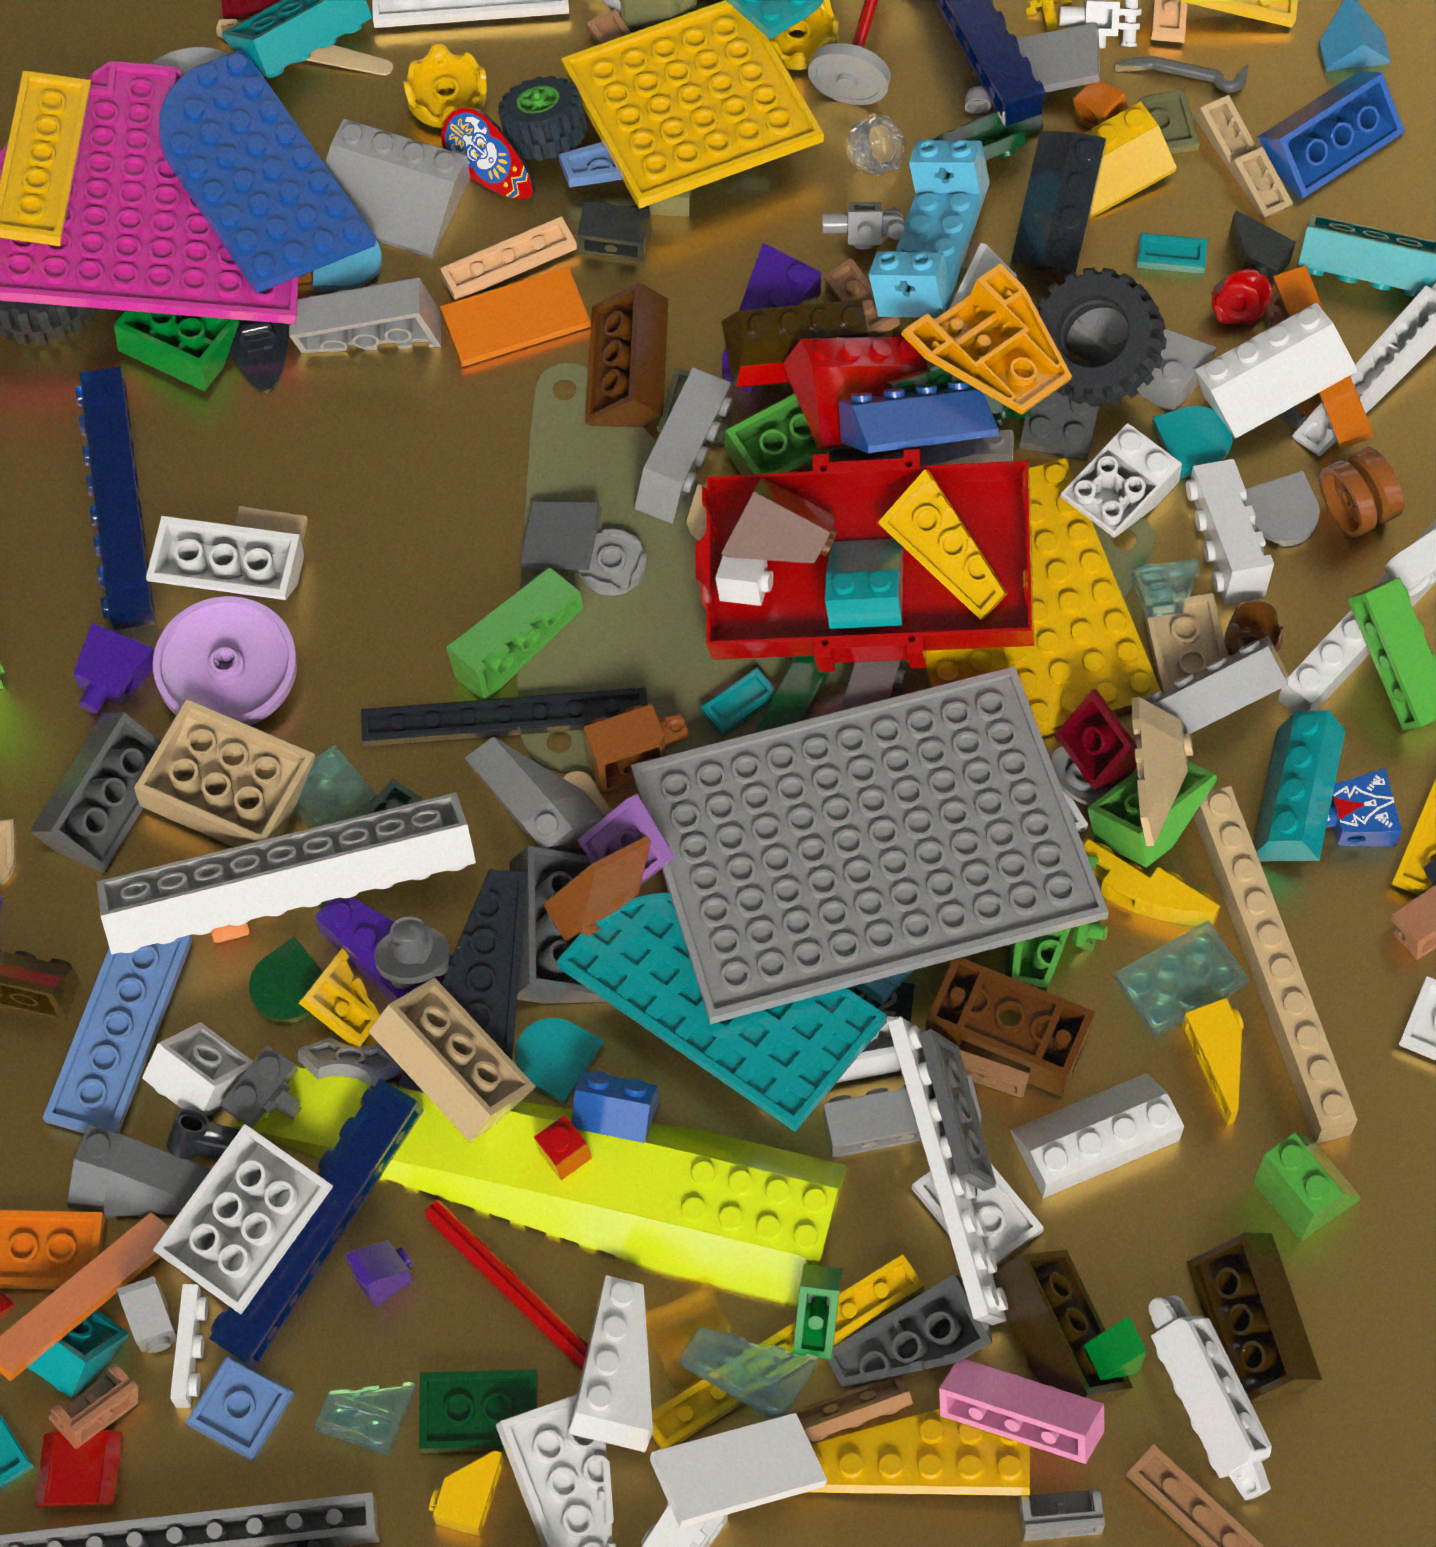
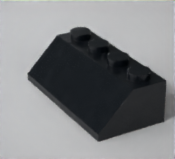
[1010,131,1106,276]

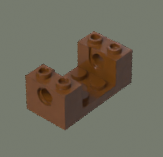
[925,957,1095,1097]

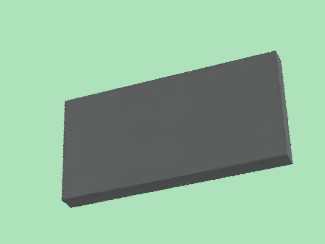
[919,1029,996,1191]

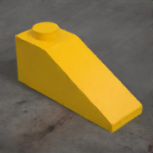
[1181,998,1244,1125]

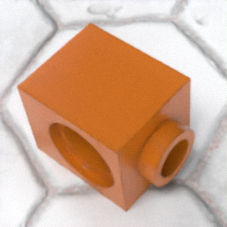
[1073,81,1128,129]

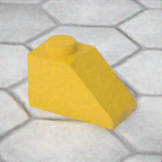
[429,1451,504,1537]

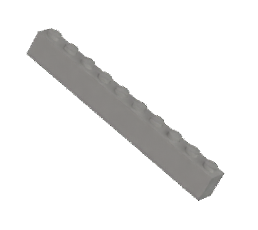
[0,1492,380,1547]

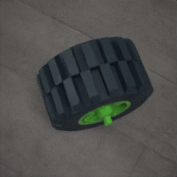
[498,76,587,161]

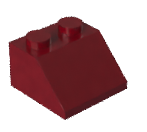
[1055,689,1137,791]

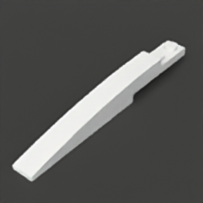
[1292,283,1436,456]

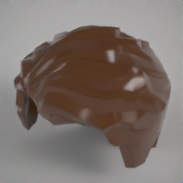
[1224,600,1284,655]

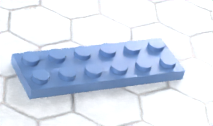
[43,935,193,1134]

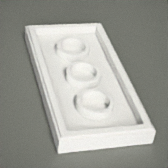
[650,1413,827,1528]

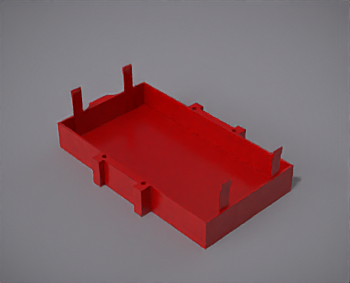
[695,449,1035,672]

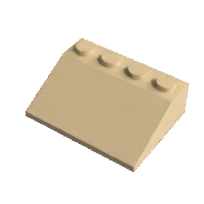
[134,699,315,847]

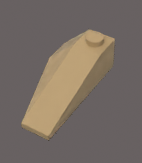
[1132,697,1194,846]

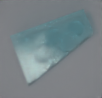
[679,1327,820,1419]

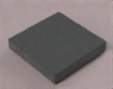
[520,502,602,570]

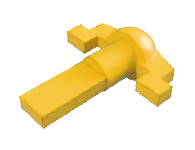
[1026,0,1072,32]

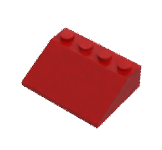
[783,337,927,449]

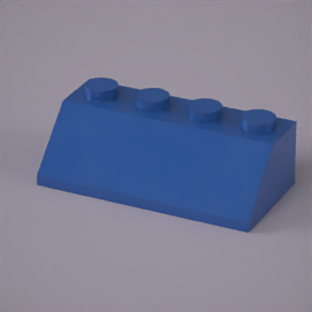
[1257,71,1405,198]
[839,380,999,453]

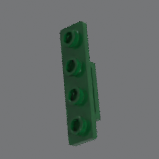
[927,98,1044,165]

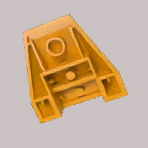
[901,263,1072,415]

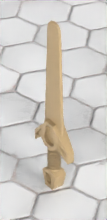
[216,19,393,76]

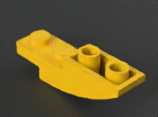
[1083,839,1220,926]

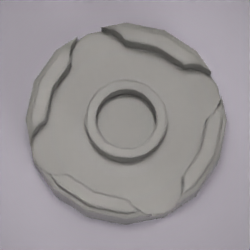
[578,528,647,596]

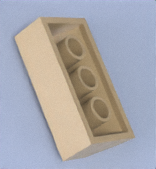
[369,977,535,1142]

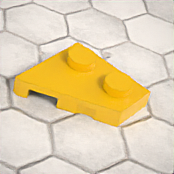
[299,948,380,1046]

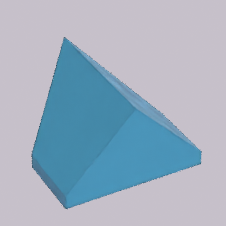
[1319,0,1391,72]

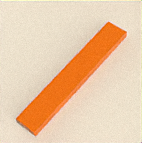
[1273,265,1374,449]
[0,1212,169,1381]

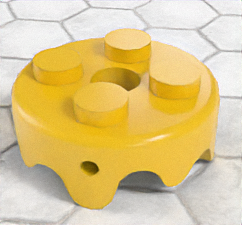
[768,0,839,70]
[403,44,487,128]

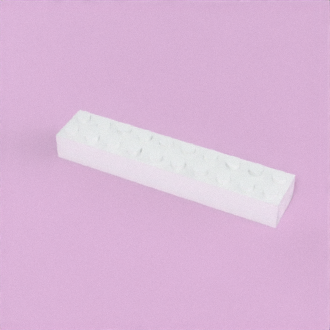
[96,792,476,954]

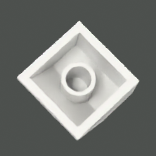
[142,1022,253,1117]

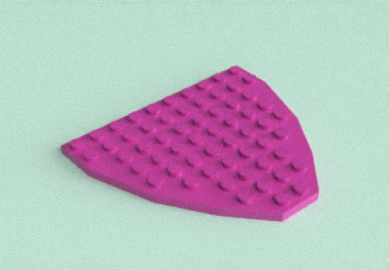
[0,61,298,324]

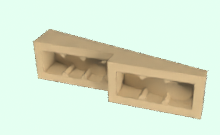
[1194,95,1293,220]

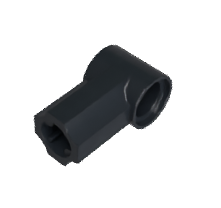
[166,1108,240,1159]

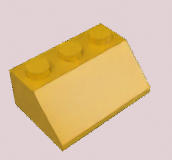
[1083,101,1176,219]

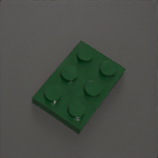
[419,1369,538,1453]

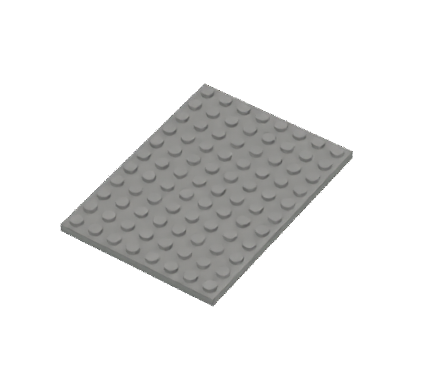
[631,666,1108,1024]

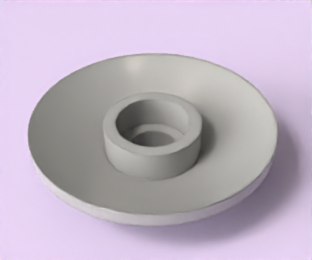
[1050,746,1114,805]

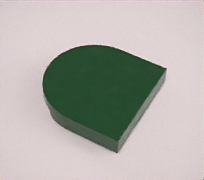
[249,936,323,1023]

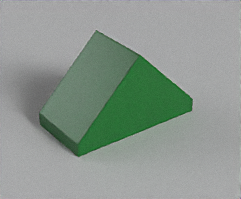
[1084,1316,1147,1380]

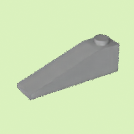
[465,737,605,851]

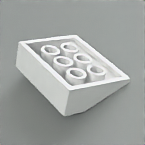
[153,1124,333,1314]

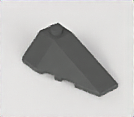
[67,1125,211,1219]
[827,1274,993,1387]

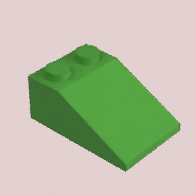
[1088,761,1217,868]

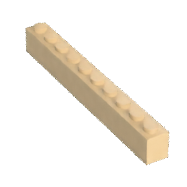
[1193,786,1358,1144]

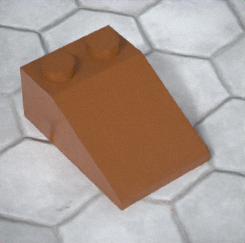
[543,836,651,942]

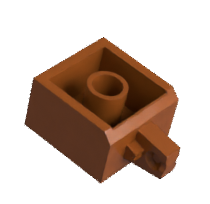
[583,704,688,794]

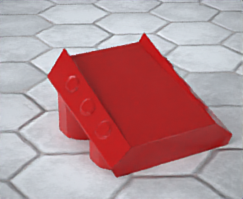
[35,1430,122,1513]

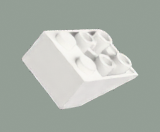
[1060,423,1182,538]

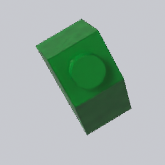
[793,1264,842,1360]

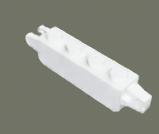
[1148,1295,1272,1500]

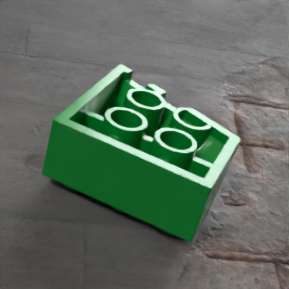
[114,311,239,391]

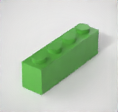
[1347,577,1436,731]

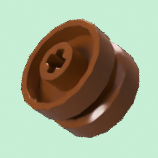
[1319,447,1404,537]

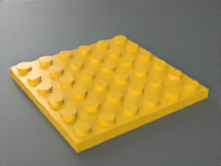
[561,0,824,209]

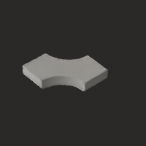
[298,1037,402,1086]

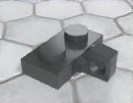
[220,1045,302,1129]

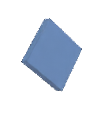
[186,1355,294,1462]

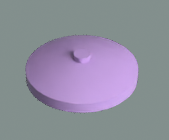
[153,596,297,726]

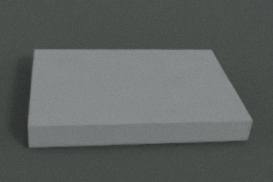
[1000,22,1101,101]

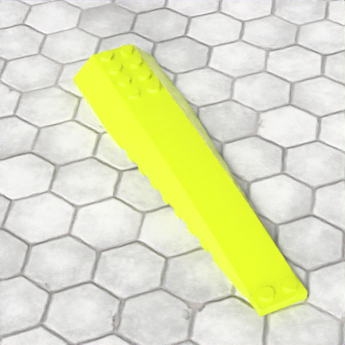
[234,1057,847,1307]

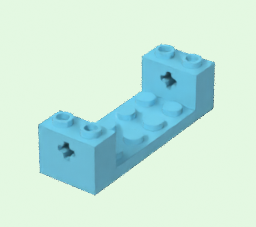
[868,140,990,318]

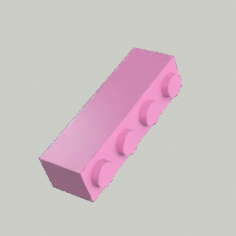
[939,1359,1104,1464]

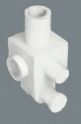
[1059,0,1142,48]

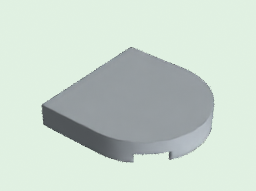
[1244,471,1320,547]

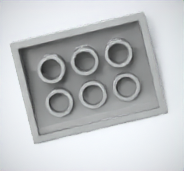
[325,118,470,258]

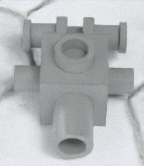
[822,202,906,249]

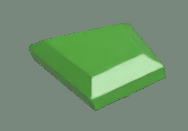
[1072,900,1108,951]

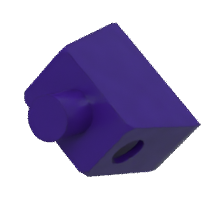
[74,623,154,714]

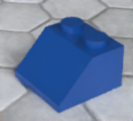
[571,1070,660,1143]

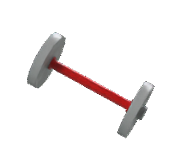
[808,0,891,105]

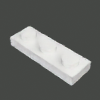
[170,1284,209,1408]

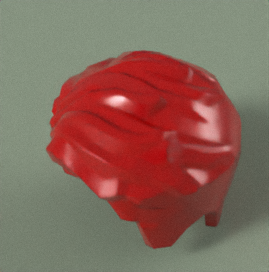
[1211,269,1272,325]

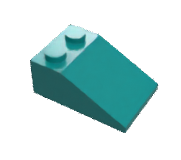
[825,539,903,629]

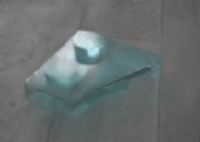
[1132,559,1199,618]
[315,1382,416,1456]

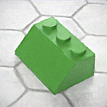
[724,394,835,475]

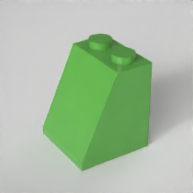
[1253,1133,1361,1242]

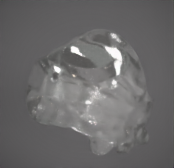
[846,113,905,176]

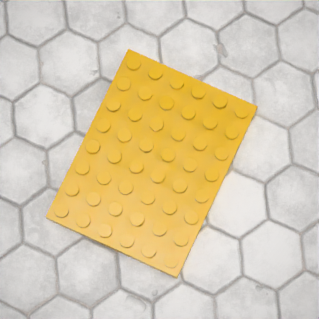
[923,458,1162,737]

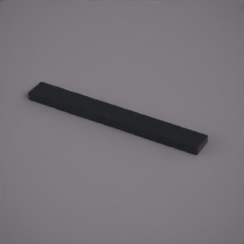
[361,687,648,747]

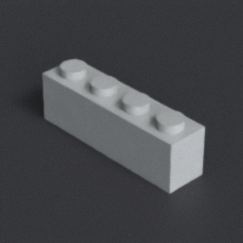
[823,1075,982,1158]

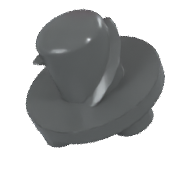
[374,916,450,989]

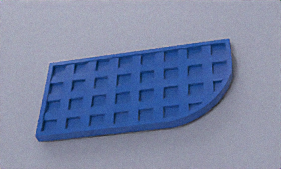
[159,49,376,293]

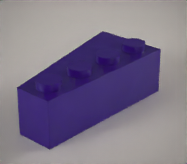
[722,243,821,394]
[315,897,452,1003]

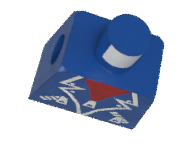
[1326,769,1402,846]

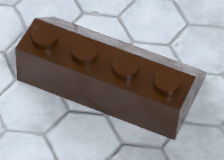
[585,282,668,427]

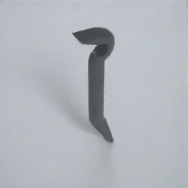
[1114,56,1249,93]

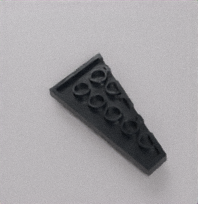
[396,869,527,1090]

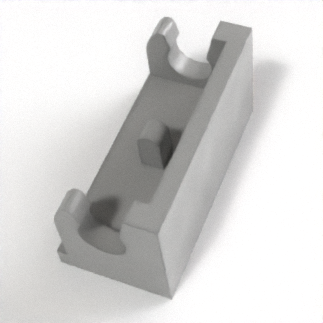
[1018,1488,1105,1541]

